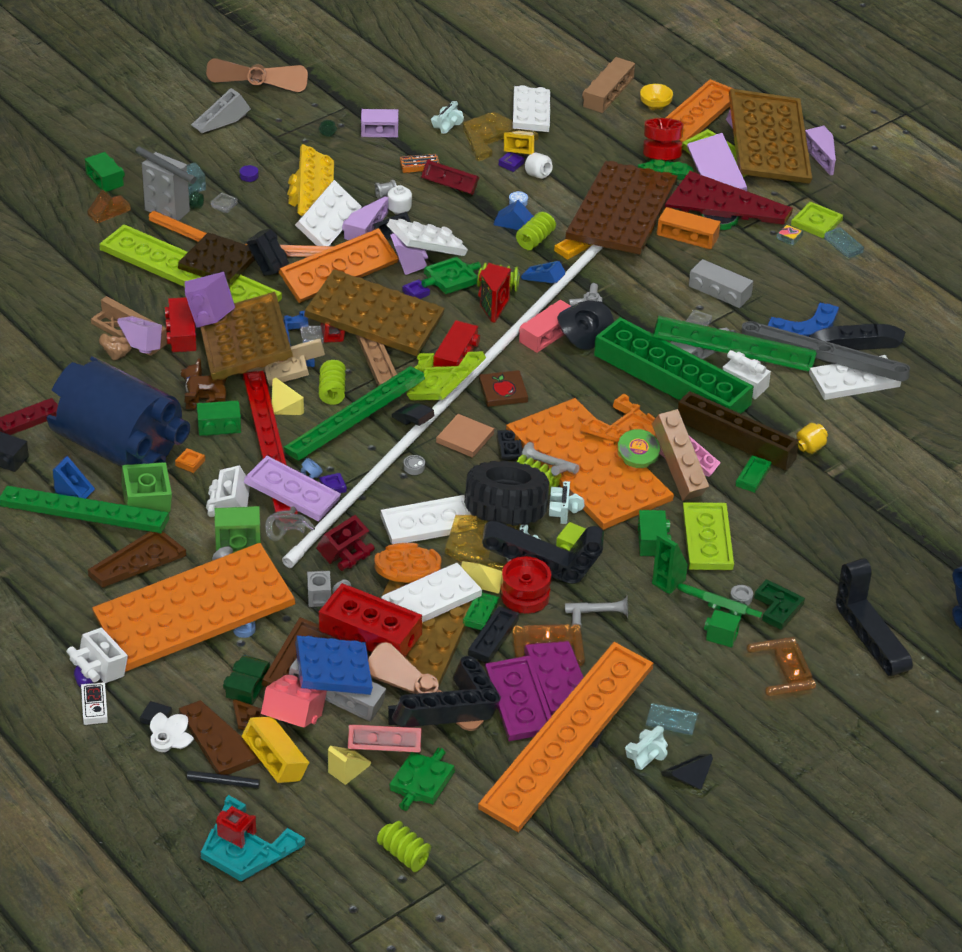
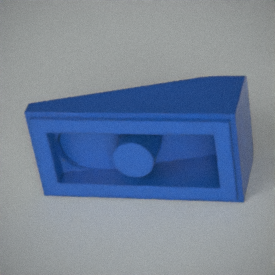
[521,261,565,283]

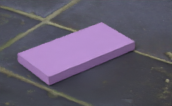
[687,133,747,191]
[244,456,341,522]

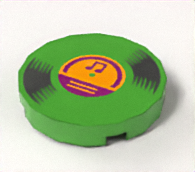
[617,429,660,468]

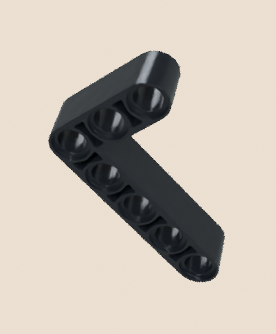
[482,521,604,584]
[836,558,913,677]
[392,656,501,727]

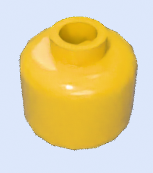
[796,423,828,454]

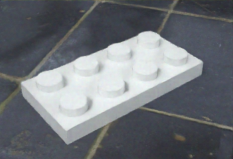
[512,85,550,132]
[295,180,362,246]
[387,219,468,256]
[809,355,901,400]
[381,495,477,544]
[381,563,482,623]

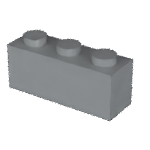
[689,259,753,308]

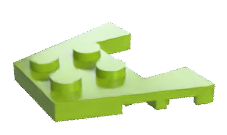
[407,351,486,400]

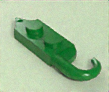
[638,160,699,180]
[677,583,762,618]

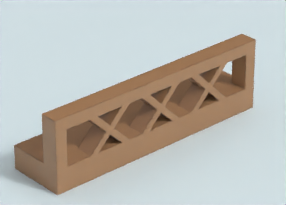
[91,296,167,356]

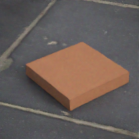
[436,414,494,458]

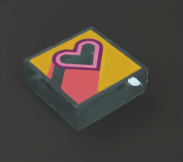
[777,224,803,245]

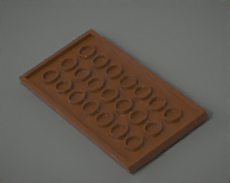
[565,161,677,255]

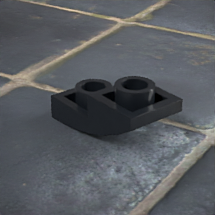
[392,403,435,426]
[497,430,522,460]

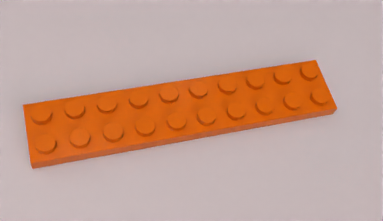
[478,642,653,833]

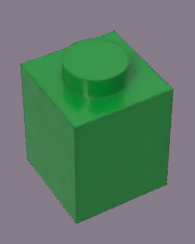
[704,609,741,648]

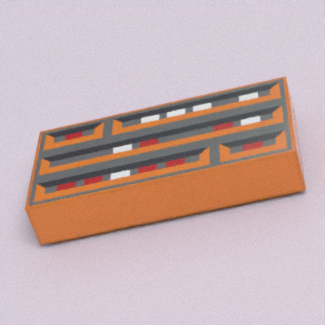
[400,154,439,173]

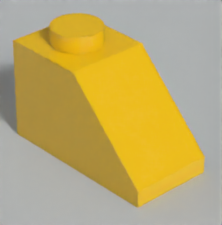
[504,131,534,154]

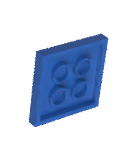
[295,635,373,695]

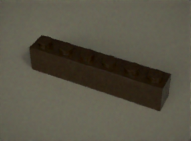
[678,391,799,471]

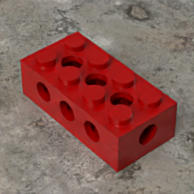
[319,583,422,657]

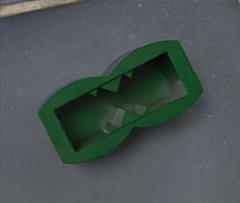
[223,655,270,705]

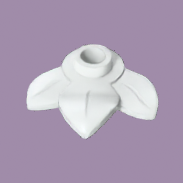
[150,712,194,752]

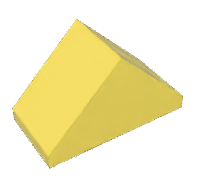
[328,746,371,785]

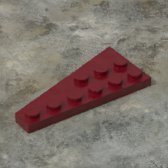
[664,171,793,225]

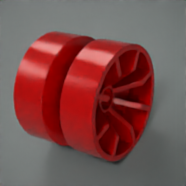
[643,118,684,160]

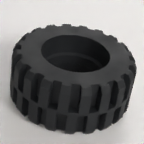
[464,461,550,526]

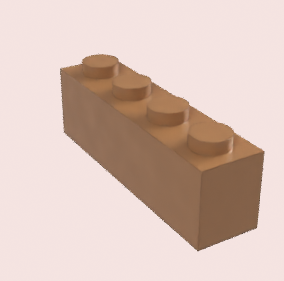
[582,57,635,113]
[652,409,709,501]

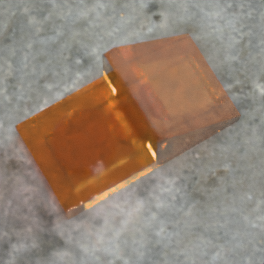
[87,190,131,224]

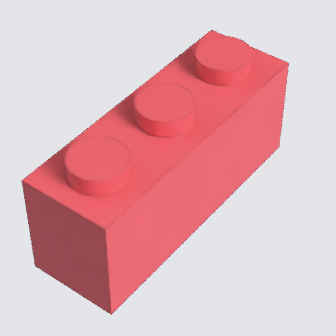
[519,300,571,353]

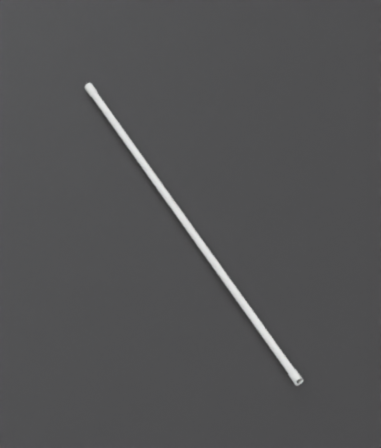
[282,245,603,568]

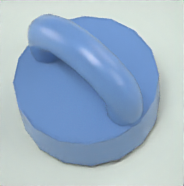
[300,458,323,479]
[233,621,256,638]

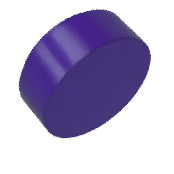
[240,165,259,182]

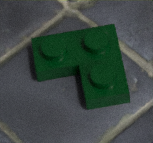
[754,579,805,630]

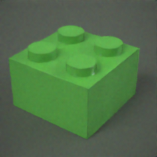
[121,463,172,512]
[215,506,261,553]

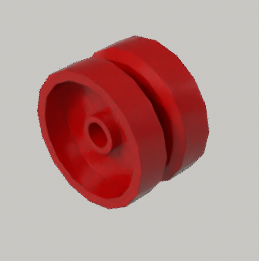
[501,556,551,614]

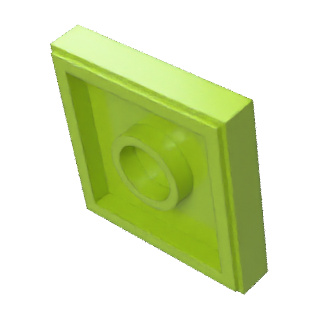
[791,202,843,239]

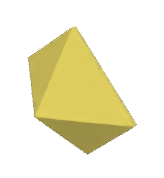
[272,378,304,415]
[461,561,502,594]

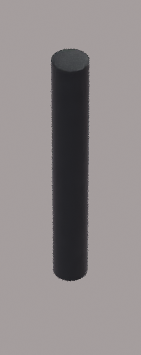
[187,770,260,789]

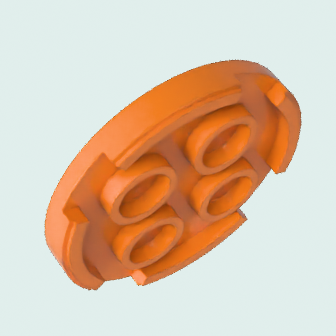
[374,543,441,583]

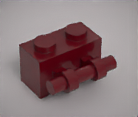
[316,515,375,571]

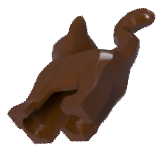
[181,358,227,410]

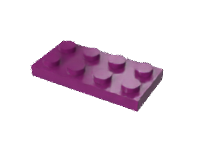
[524,641,584,716]
[485,655,551,741]

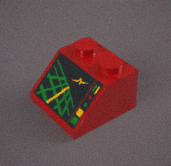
[478,263,511,323]

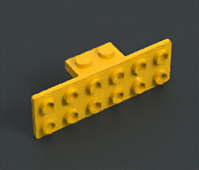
[287,144,334,216]

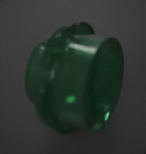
[319,120,337,136]
[189,191,204,210]

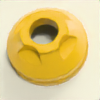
[640,84,673,110]

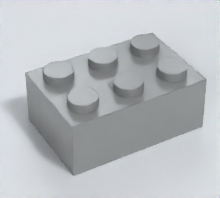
[142,152,190,221]

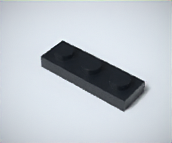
[468,606,519,663]

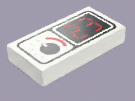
[81,682,108,725]

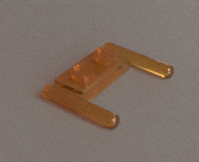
[513,624,585,665]
[747,637,816,696]

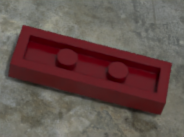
[421,160,480,195]
[0,398,58,435]

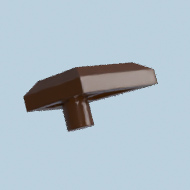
[233,699,265,730]

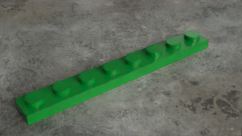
[653,316,817,371]
[284,366,425,461]
[0,486,170,533]

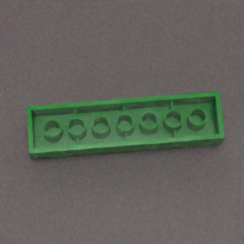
[594,317,754,414]

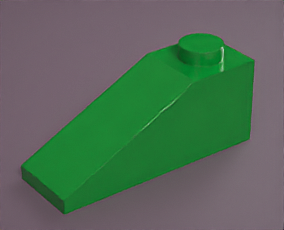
[652,533,688,594]

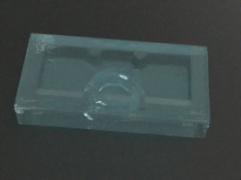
[824,227,864,258]
[646,703,698,735]

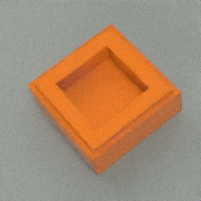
[175,448,205,473]

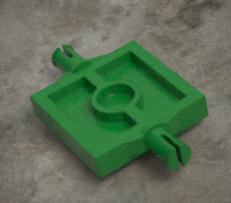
[421,257,481,294]
[389,748,455,811]

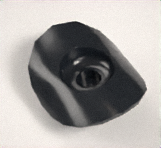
[557,300,614,350]

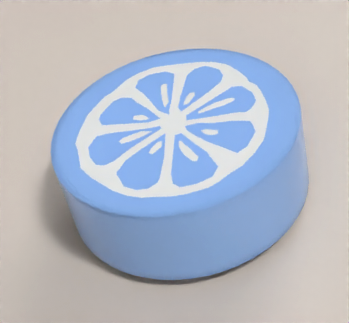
[509,191,528,206]

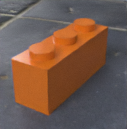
[657,207,720,249]

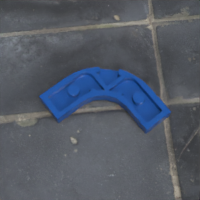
[768,303,839,337]

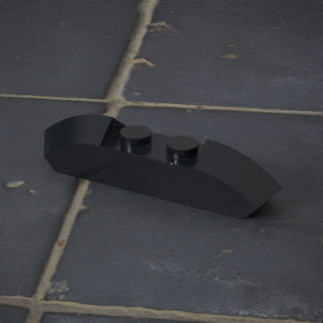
[808,324,906,350]

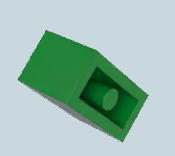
[85,152,125,193]
[197,401,241,436]
[638,510,671,556]

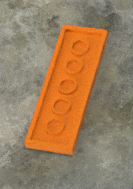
[665,79,733,142]
[279,228,399,303]

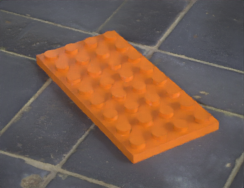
[506,398,674,530]
[92,543,296,672]

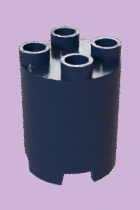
[47,356,190,467]

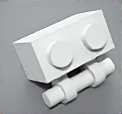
[723,350,771,399]
[206,465,250,517]
[66,627,128,683]

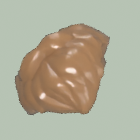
[99,334,132,360]

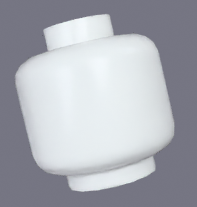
[525,152,553,179]
[387,185,412,215]

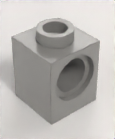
[307,571,331,607]

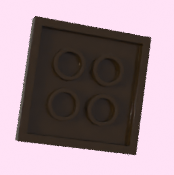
[178,232,255,286]

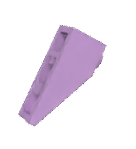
[805,126,836,176]
[342,197,388,240]

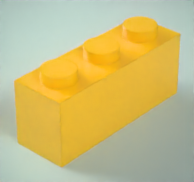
[242,717,309,783]

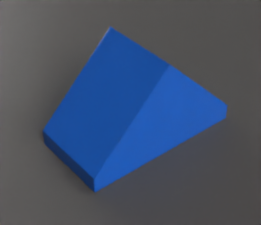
[494,200,534,230]
[53,456,95,499]

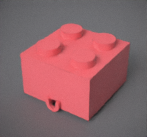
[261,675,327,728]

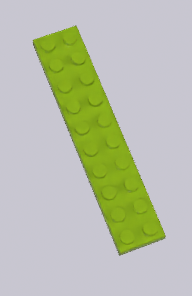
[100,224,282,303]

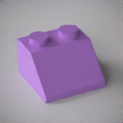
[185,272,235,328]

